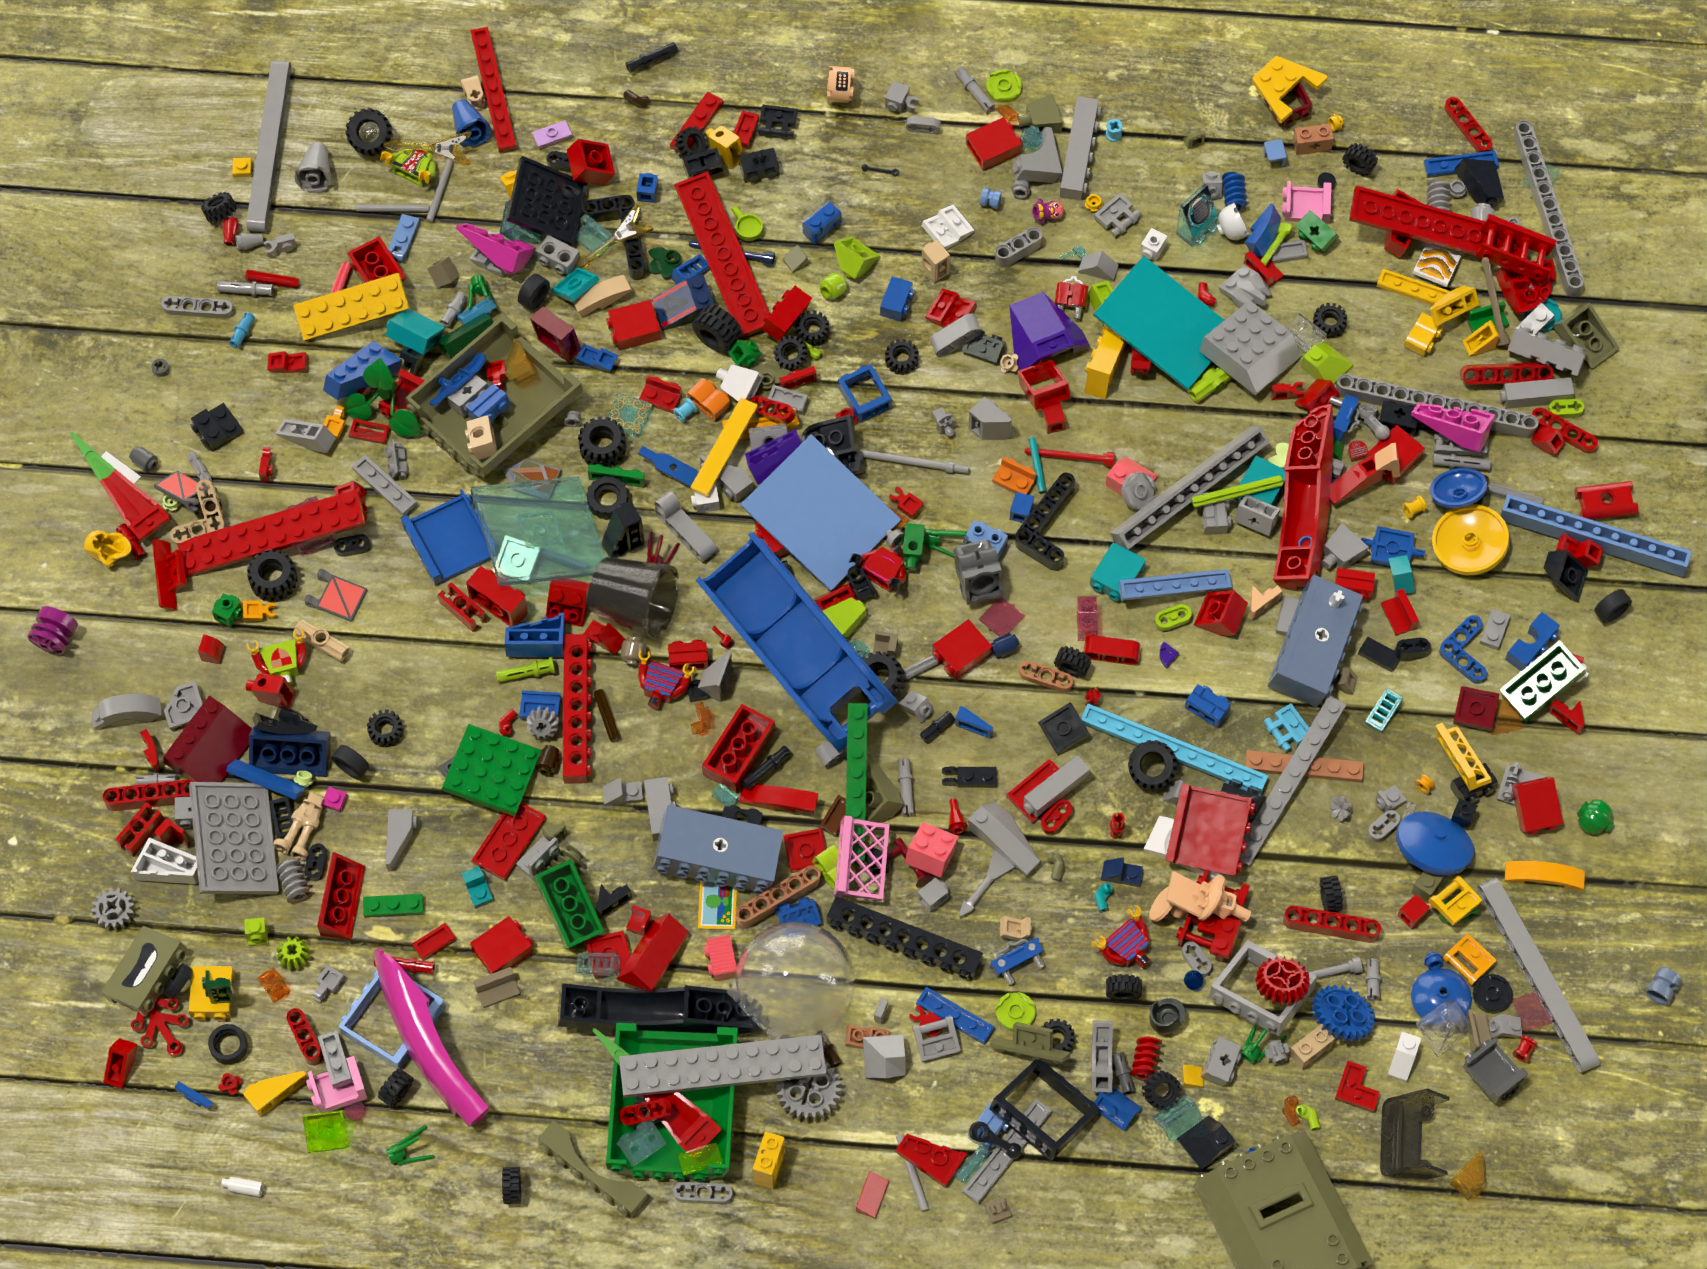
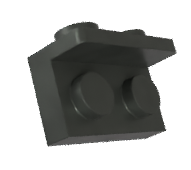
[962,330,1006,363]

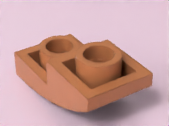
[844,1025,889,1049]

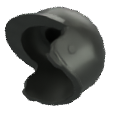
[1149,998,1186,1034]

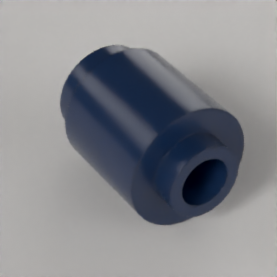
[991,632,1020,658]

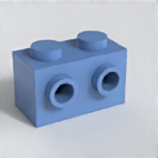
[963,520,1008,560]

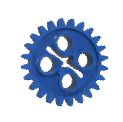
[1311,984,1376,1042]

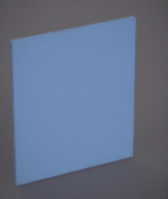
[740,434,901,591]

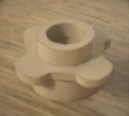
[1000,354,1019,373]

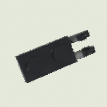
[942,766,997,788]

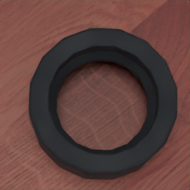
[518,274,550,310]
[1594,589,1632,623]
[331,745,370,779]
[208,1024,248,1065]

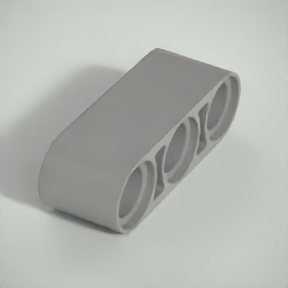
[995,227,1042,268]
[930,314,981,357]

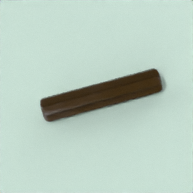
[594,689,620,742]

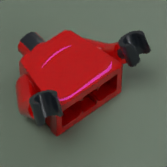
[849,545,906,593]

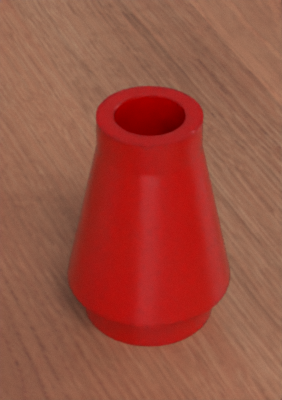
[222,217,240,246]

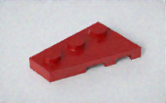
[894,1134,967,1187]

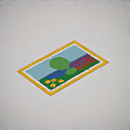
[698,881,737,929]

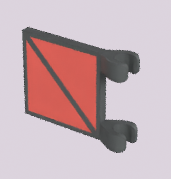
[154,470,218,512]
[304,569,367,622]

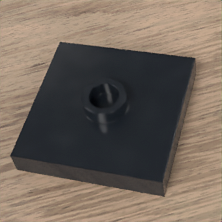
[1038,702,1091,755]

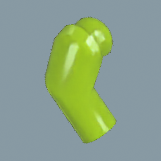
[1295,1104,1321,1131]

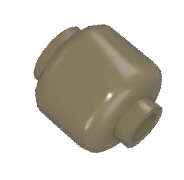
[620,637,647,666]

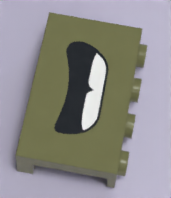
[101,926,187,1017]

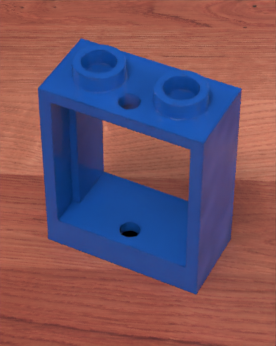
[838,364,892,423]

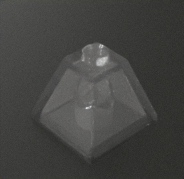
[1416,1001,1469,1057]

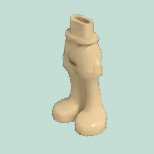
[273,793,324,861]

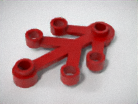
[131,998,189,1058]

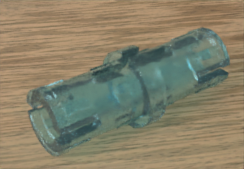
[954,1145,990,1183]

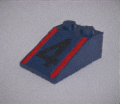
[652,274,714,331]

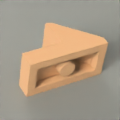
[1375,443,1401,477]
[1249,585,1282,620]

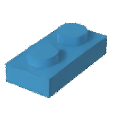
[456,298,496,325]

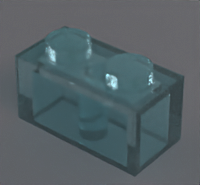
[712,783,738,806]

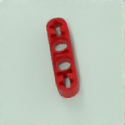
[1444,97,1493,153]
[1532,408,1598,454]

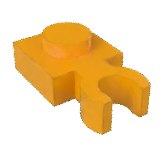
[242,600,276,621]

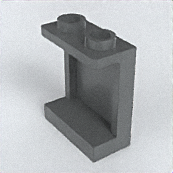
[1463,1037,1528,1104]

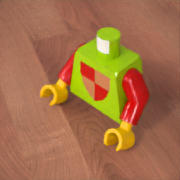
[246,629,307,686]

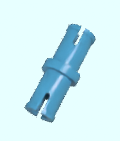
[228,312,255,348]

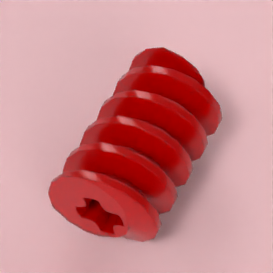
[1131,1036,1162,1081]

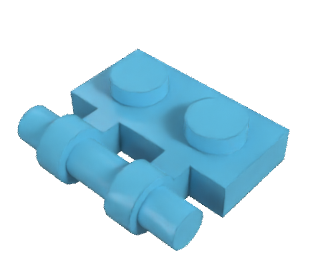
[1263,704,1309,752]

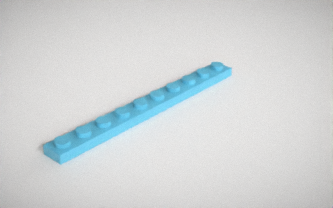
[1081,704,1268,793]

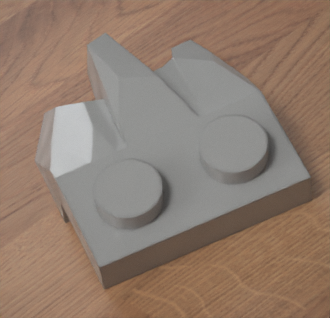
[1219,265,1271,307]

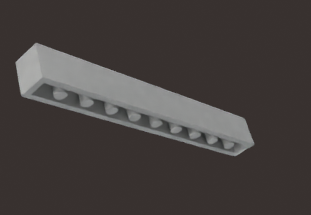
[1109,426,1270,550]

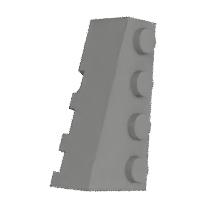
[1508,326,1587,376]

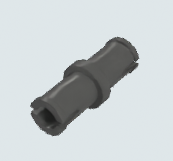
[1112,1052,1135,1095]

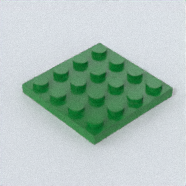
[441,724,541,816]

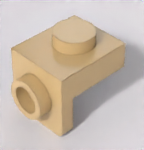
[1000,916,1032,941]

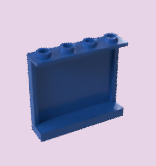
[401,489,498,586]

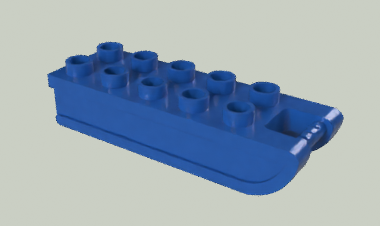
[696,531,898,753]

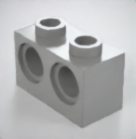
[536,236,580,275]

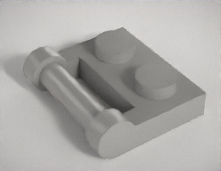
[912,1016,961,1061]

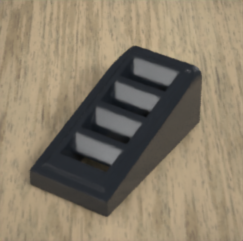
[269,797,293,839]

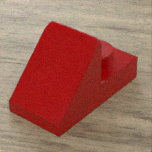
[583,620,626,655]
[1548,699,1584,735]

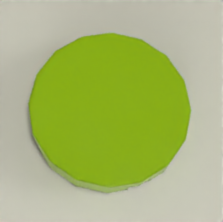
[986,69,1022,103]
[996,992,1036,1031]

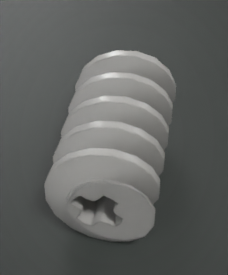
[1427,179,1450,211]
[276,859,310,903]

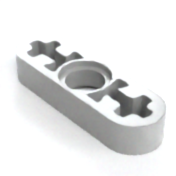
[673,1182,733,1205]

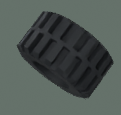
[345,108,393,156]
[692,305,742,353]
[578,417,626,467]
[247,549,298,602]
[860,651,906,702]
[1128,740,1177,790]

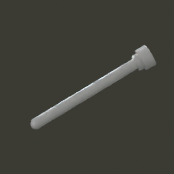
[1309,956,1363,978]

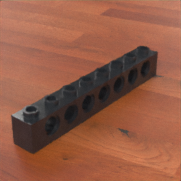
[827,896,983,980]

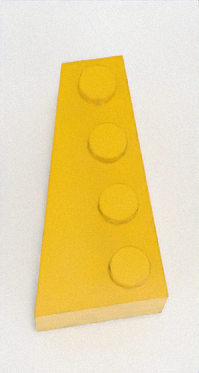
[1084,324,1127,399]

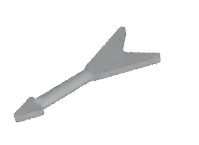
[959,850,1016,918]

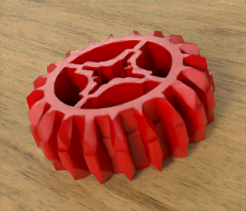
[1255,956,1310,1006]

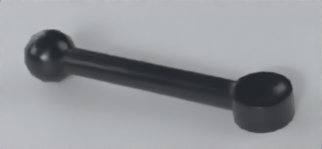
[861,164,899,177]

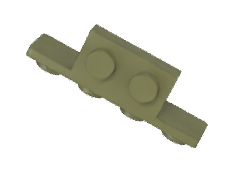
[990,1022,1070,1063]

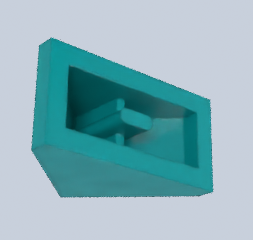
[1388,555,1415,594]

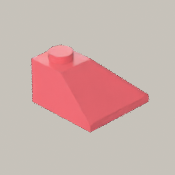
[1105,457,1158,495]

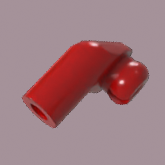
[1198,282,1217,307]

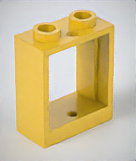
[752,1132,785,1189]

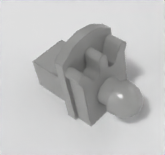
[932,407,955,437]

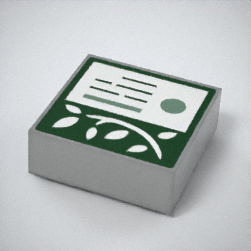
[874,998,888,1024]

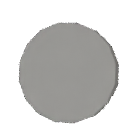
[1121,472,1156,510]

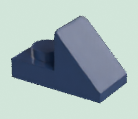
[1101,857,1143,887]

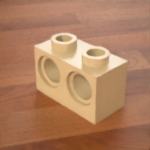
[1289,1024,1335,1070]

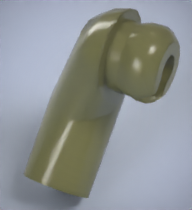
[1048,852,1064,880]

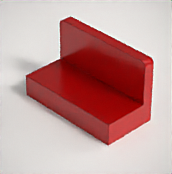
[1244,250,1283,287]
[1294,379,1340,414]
[1381,589,1419,636]
[154,818,190,848]

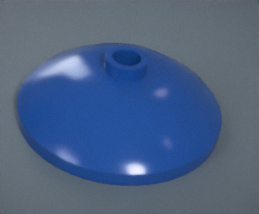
[1430,468,1487,509]
[1411,968,1471,1026]

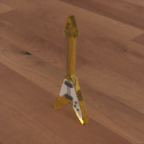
[384,131,471,165]
[574,204,654,269]

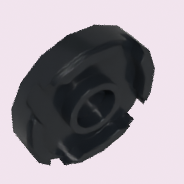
[1472,974,1513,1014]

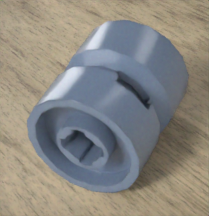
[1645,967,1682,1005]

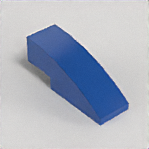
[1245,204,1281,257]

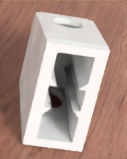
[716,365,764,402]

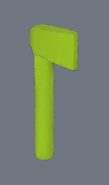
[1261,223,1293,266]

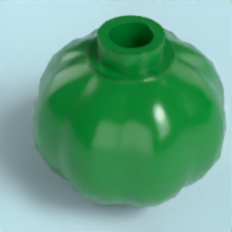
[1577,799,1614,835]

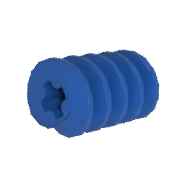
[1222,172,1248,211]

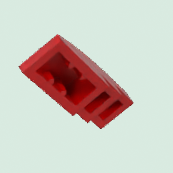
[738,785,819,814]

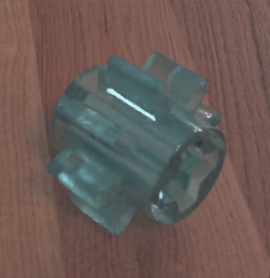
[1020,125,1042,149]

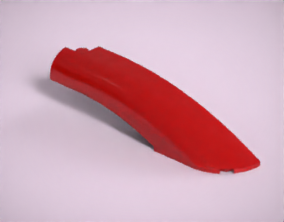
[1273,404,1333,590]

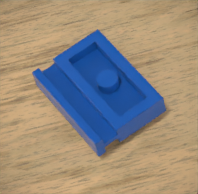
[519,690,561,719]

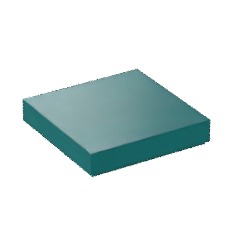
[551,267,600,302]

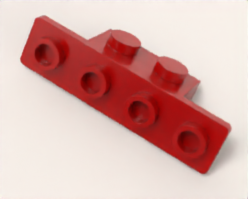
[152,538,186,611]

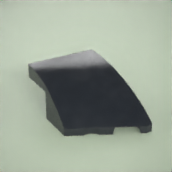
[252,705,318,734]

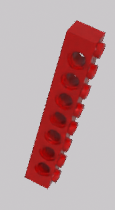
[563,634,592,784]

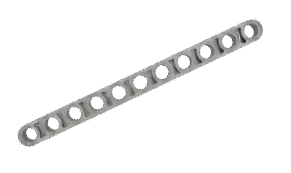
[247,61,291,232]
[1514,120,1584,297]
[1336,374,1538,438]
[1477,877,1600,1073]

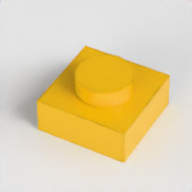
[232,158,252,177]

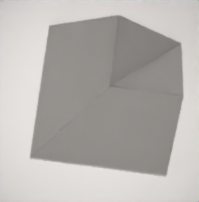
[698,651,733,702]
[863,1034,906,1078]

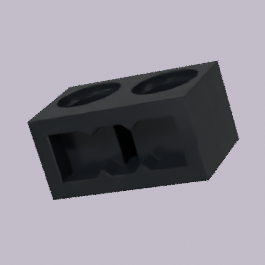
[683,148,723,179]

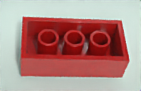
[702,703,776,792]

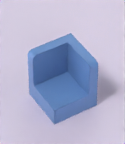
[1263,139,1287,167]

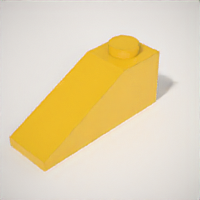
[1430,286,1480,326]
[243,1071,308,1117]

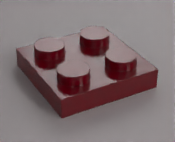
[1453,686,1500,731]

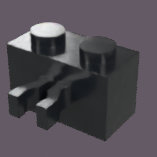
[739,148,780,183]

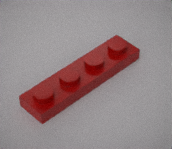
[670,91,723,153]

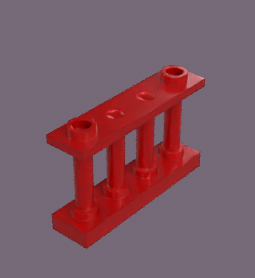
[1475,214,1556,283]
[1176,870,1250,962]

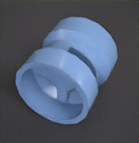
[980,188,1002,209]

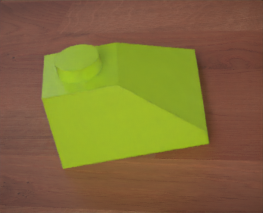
[834,236,880,279]
[1301,342,1353,385]

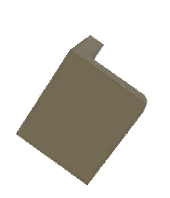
[427,256,459,288]
[873,631,898,657]

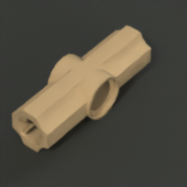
[294,619,350,662]

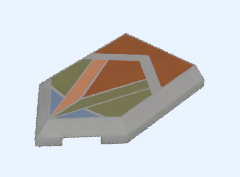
[502,458,561,502]

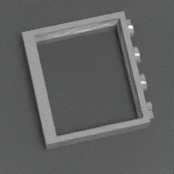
[1209,940,1317,1036]

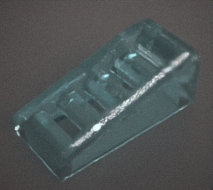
[576,953,620,976]

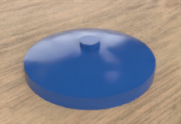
[1396,811,1474,875]

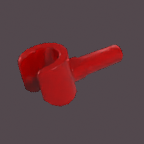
[712,626,733,649]

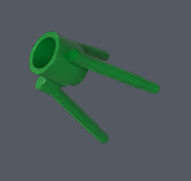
[468,275,499,311]
[924,529,967,558]
[1241,1025,1287,1064]
[386,1125,434,1166]

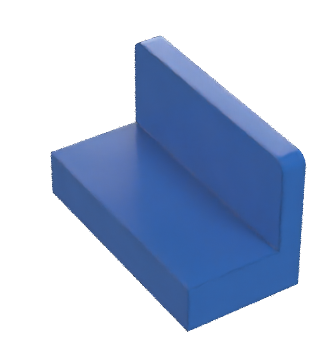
[1094,1086,1142,1131]

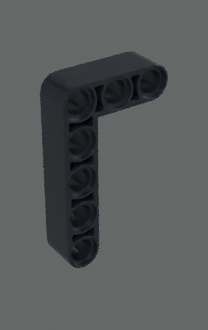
[582,195,645,280]
[1015,472,1075,571]

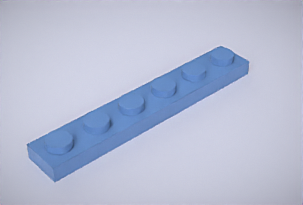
[1118,569,1232,601]

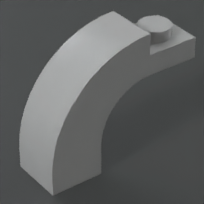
[92,694,161,730]
[1091,1020,1113,1093]

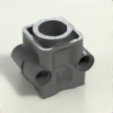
[954,540,1004,605]

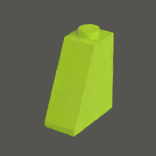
[823,597,866,639]

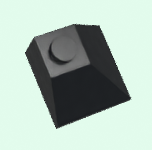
[1543,549,1588,602]
[1177,1115,1236,1171]

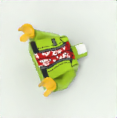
[380,142,436,188]

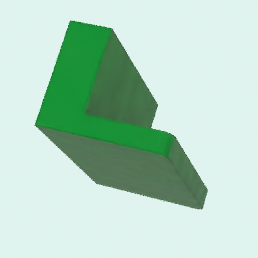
[1467,301,1509,333]

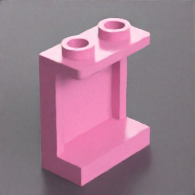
[1282,181,1331,224]
[306,1056,368,1114]

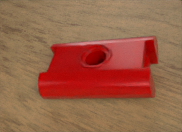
[1574,481,1638,520]

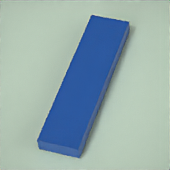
[1423,151,1499,178]
[226,759,305,799]
[916,987,995,1045]

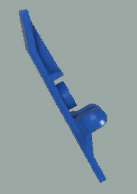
[429,353,486,407]
[638,446,699,487]

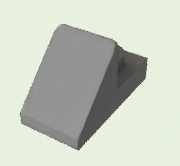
[603,778,643,806]

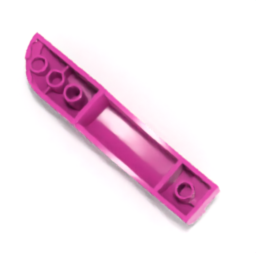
[374,948,489,1127]

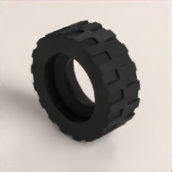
[586,476,629,520]

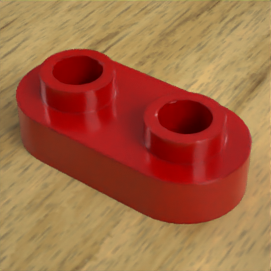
[1040,799,1072,834]

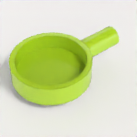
[731,206,763,241]

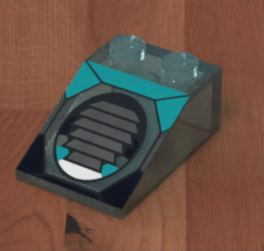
[1176,183,1218,247]

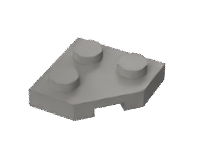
[164,681,203,730]

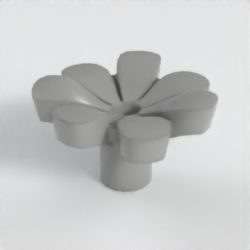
[1330,796,1352,821]

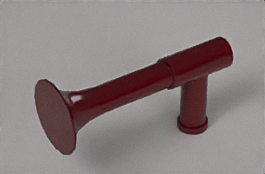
[887,837,934,888]

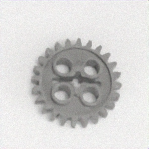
[776,1063,842,1122]

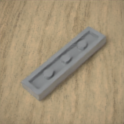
[351,455,417,516]

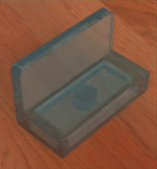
[576,214,614,257]
[1152,1095,1203,1142]

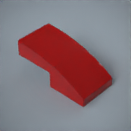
[267,351,308,373]
[140,729,160,773]

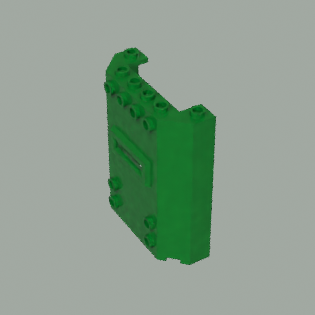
[606,1023,738,1182]

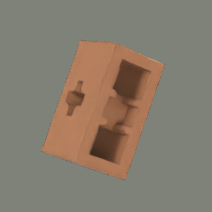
[1293,124,1334,155]

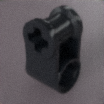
[847,566,877,602]

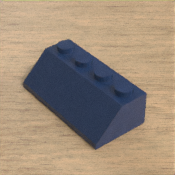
[249,727,331,776]

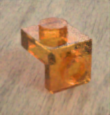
[690,701,712,735]
[257,967,290,1003]

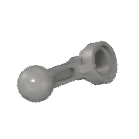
[1359,404,1390,440]

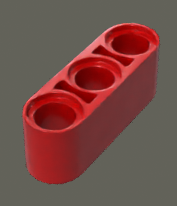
[1083,635,1141,665]
[286,1008,323,1066]

